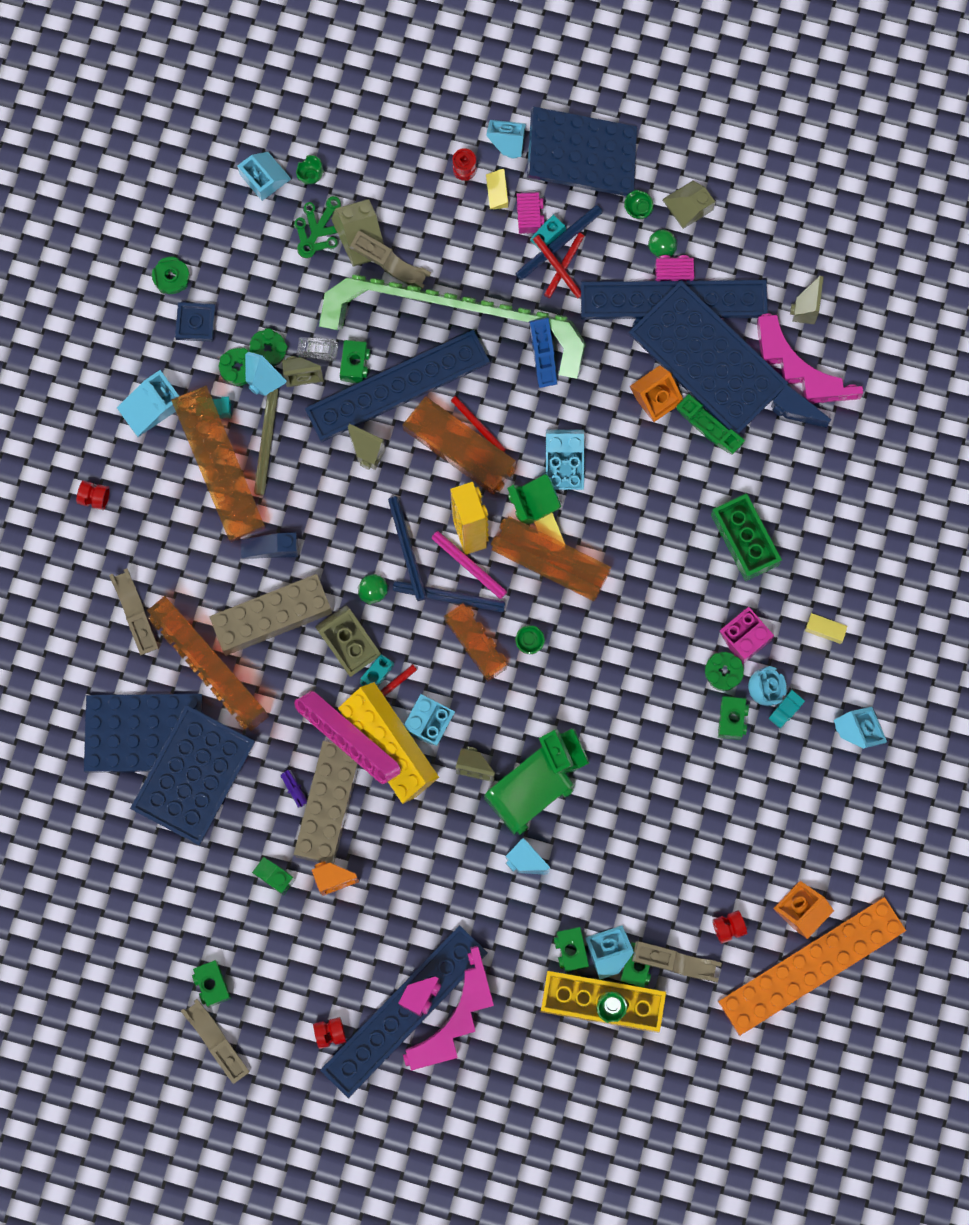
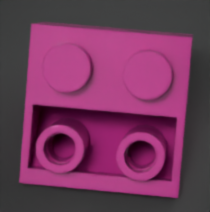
[719,607,774,664]
[398,977,441,1017]

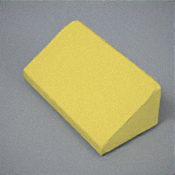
[486,169,508,210]
[534,513,566,556]
[805,613,847,644]

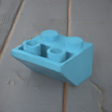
[237,152,291,201]
[404,694,455,746]

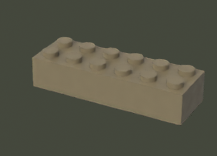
[209,574,332,656]
[294,741,359,864]

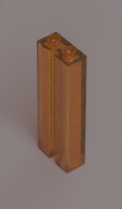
[403,396,517,495]
[491,516,612,602]

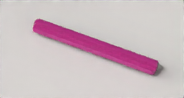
[432,531,507,599]

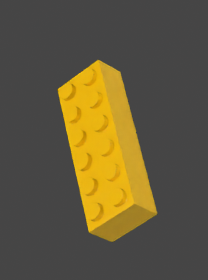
[450,482,489,555]
[338,682,439,804]
[540,971,666,1033]

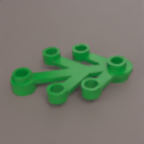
[294,196,341,259]

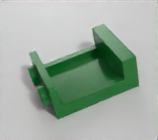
[539,729,589,774]

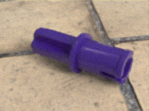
[281,770,308,808]

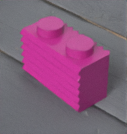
[517,192,544,234]
[655,255,694,281]

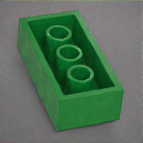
[711,493,782,582]

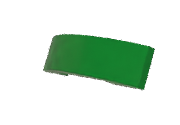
[676,394,745,455]

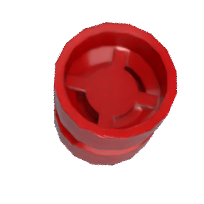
[452,148,476,181]
[76,480,110,510]
[712,910,748,944]
[313,1017,346,1049]

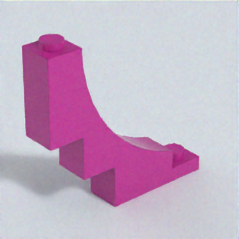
[757,314,863,404]
[403,946,494,1071]

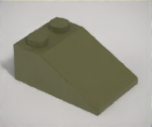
[331,199,384,267]
[315,605,381,677]

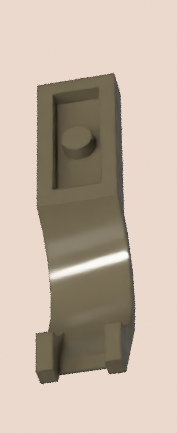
[349,231,431,289]
[109,568,159,656]
[632,941,722,982]
[181,999,250,1084]

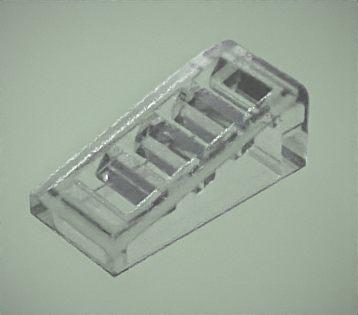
[296,337,338,361]

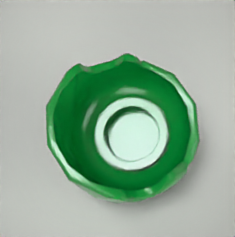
[296,155,324,185]
[624,190,654,219]
[648,230,678,258]
[358,574,388,604]
[515,626,545,654]
[596,991,628,1023]

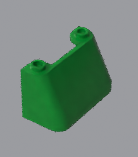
[484,747,574,835]

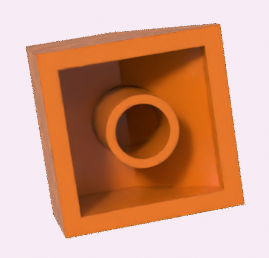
[630,365,683,422]
[312,861,359,896]
[773,881,834,939]

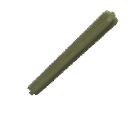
[254,388,278,496]

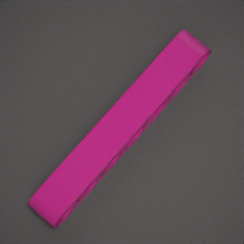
[294,691,400,784]

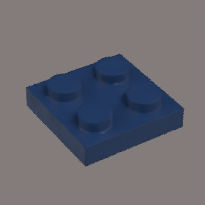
[175,302,216,342]

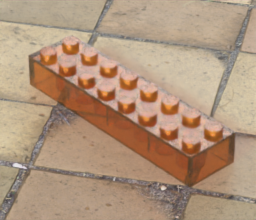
[171,385,265,542]
[147,596,269,731]

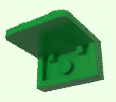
[507,475,561,524]

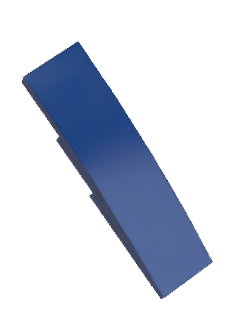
[529,318,558,388]

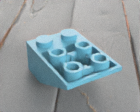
[117,370,184,437]
[546,430,584,490]

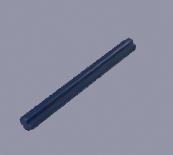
[516,205,603,280]
[388,496,426,601]
[393,581,505,612]

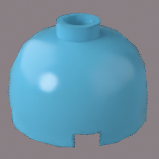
[748,666,787,706]

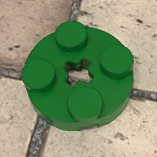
[152,257,190,294]
[249,328,287,367]
[219,348,248,386]
[705,652,744,691]

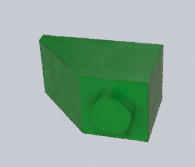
[252,857,295,896]

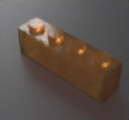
[444,604,508,682]

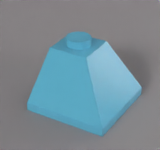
[486,120,526,159]
[245,352,287,396]
[833,707,887,749]
[506,838,550,875]
[585,926,634,980]

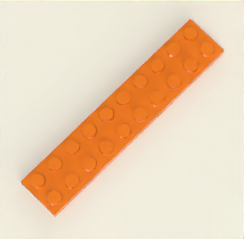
[718,897,906,1036]

